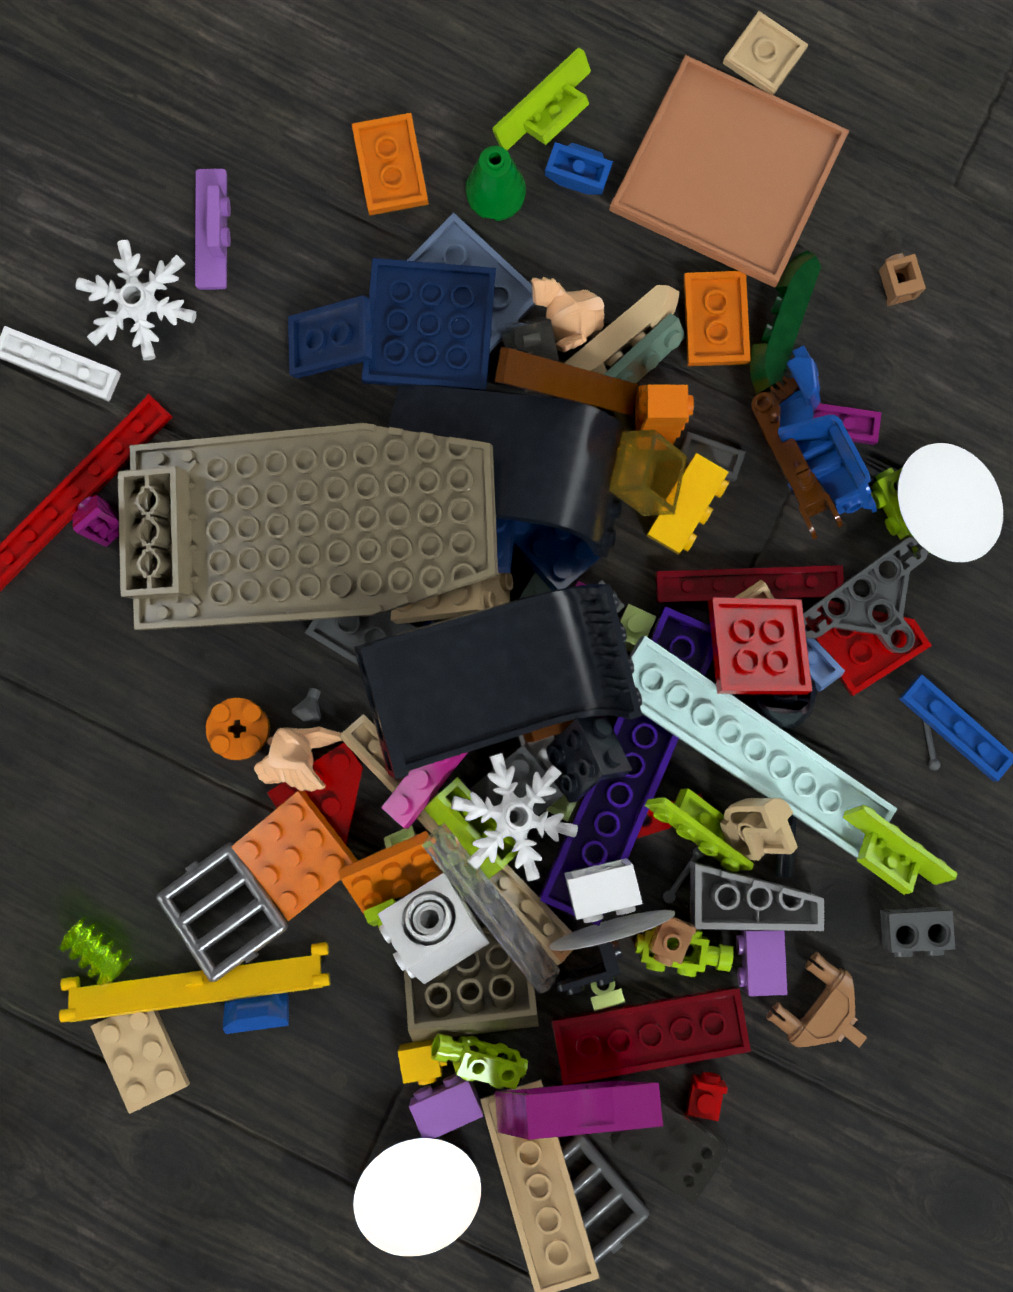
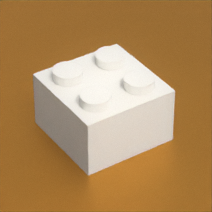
[564,858,642,923]

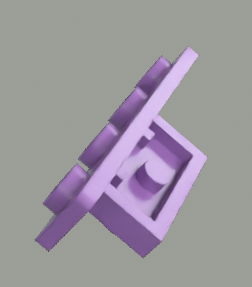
[195,169,231,290]

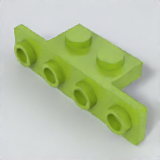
[492,48,591,150]
[645,788,754,873]
[843,805,957,895]

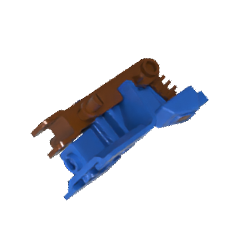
[751,345,877,540]

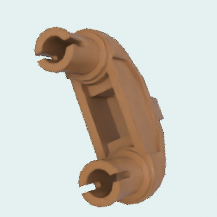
[766,952,867,1048]

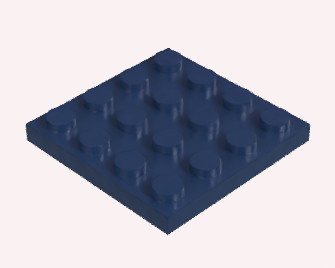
[362,258,496,391]

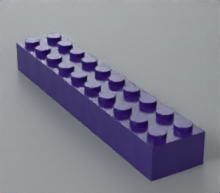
[539,607,713,926]

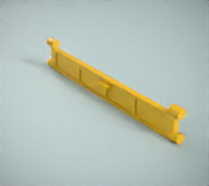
[59,942,331,1022]

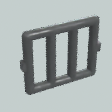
[561,1134,649,1263]

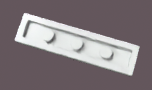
[0,326,121,401]

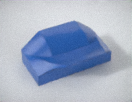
[545,142,613,195]
[223,993,289,1034]

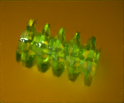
[59,916,133,986]

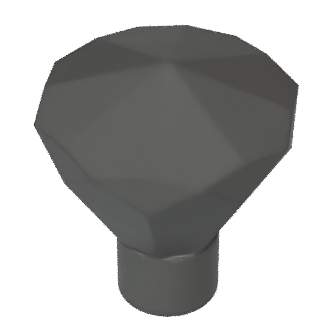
[292,688,321,722]

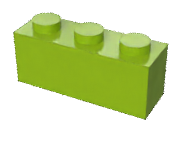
[424,777,519,880]

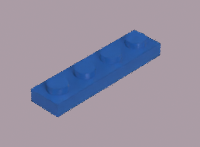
[898,674,1013,782]

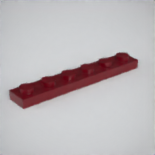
[655,565,844,603]

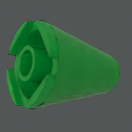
[466,146,526,221]

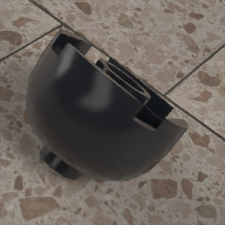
[752,679,817,728]

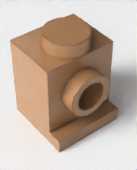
[879,253,926,306]
[648,916,697,967]

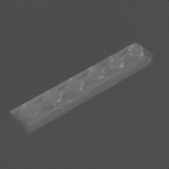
[422,823,561,994]

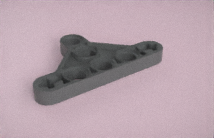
[803,537,928,653]

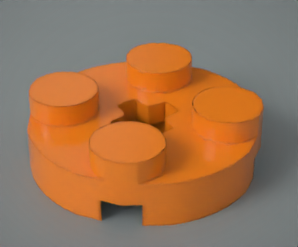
[206,698,270,760]

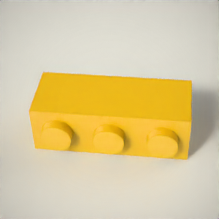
[646,453,729,554]

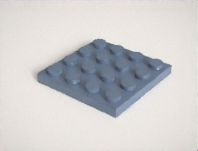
[407,213,535,352]

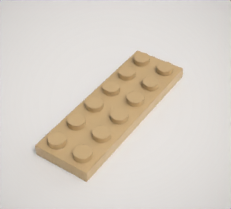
[480,1079,599,1292]

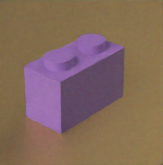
[736,930,787,996]
[409,1073,484,1139]

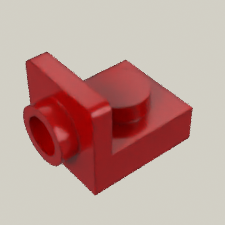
[686,1071,728,1121]

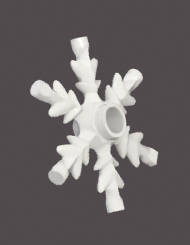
[76,240,196,360]
[451,753,578,881]

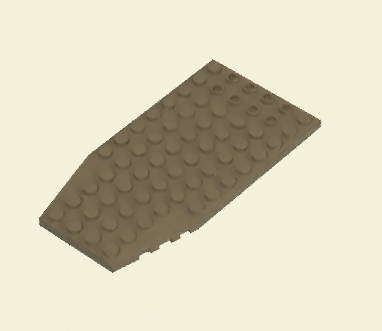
[118,423,498,631]

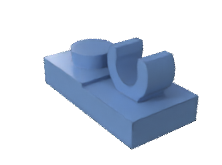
[805,629,845,692]

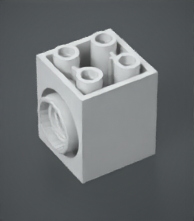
[378,873,489,984]

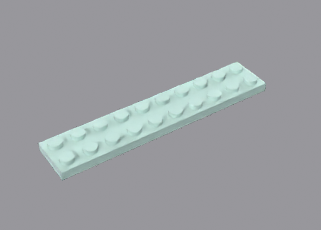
[630,636,897,858]

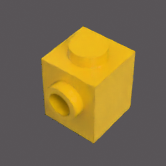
[398,1039,447,1085]

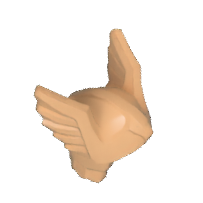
[531,277,604,352]
[254,726,342,792]

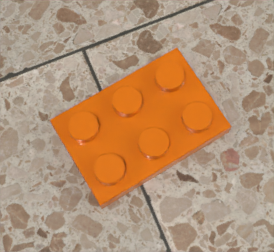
[352,113,429,216]
[683,271,751,366]
[338,831,449,913]

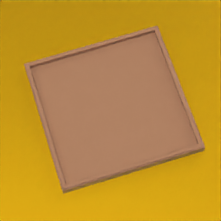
[609,55,850,288]

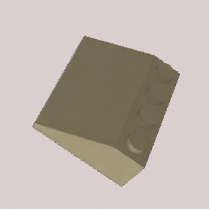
[404,923,539,1042]

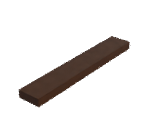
[495,347,638,415]

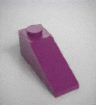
[73,494,119,547]

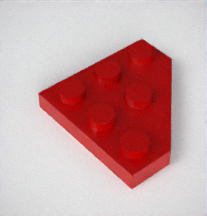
[805,601,932,696]
[267,743,364,846]

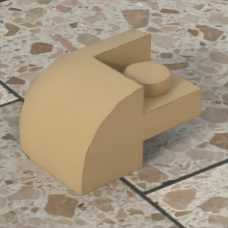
[720,798,798,860]

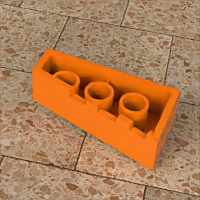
[635,385,694,447]

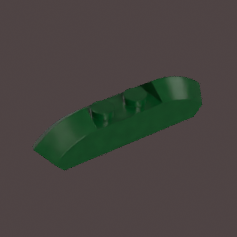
[750,250,821,394]

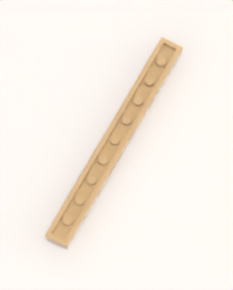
[339,714,574,965]

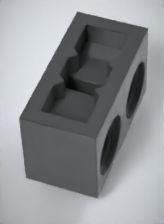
[880,907,955,957]

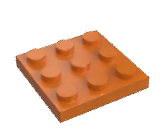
[231,790,358,921]

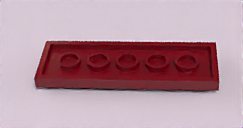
[552,986,751,1085]

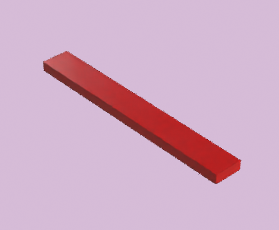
[0,394,173,592]

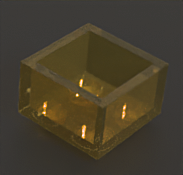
[609,429,687,516]

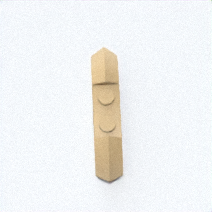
[564,285,679,374]

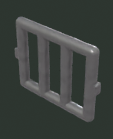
[156,842,288,982]

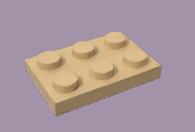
[91,1010,190,1114]

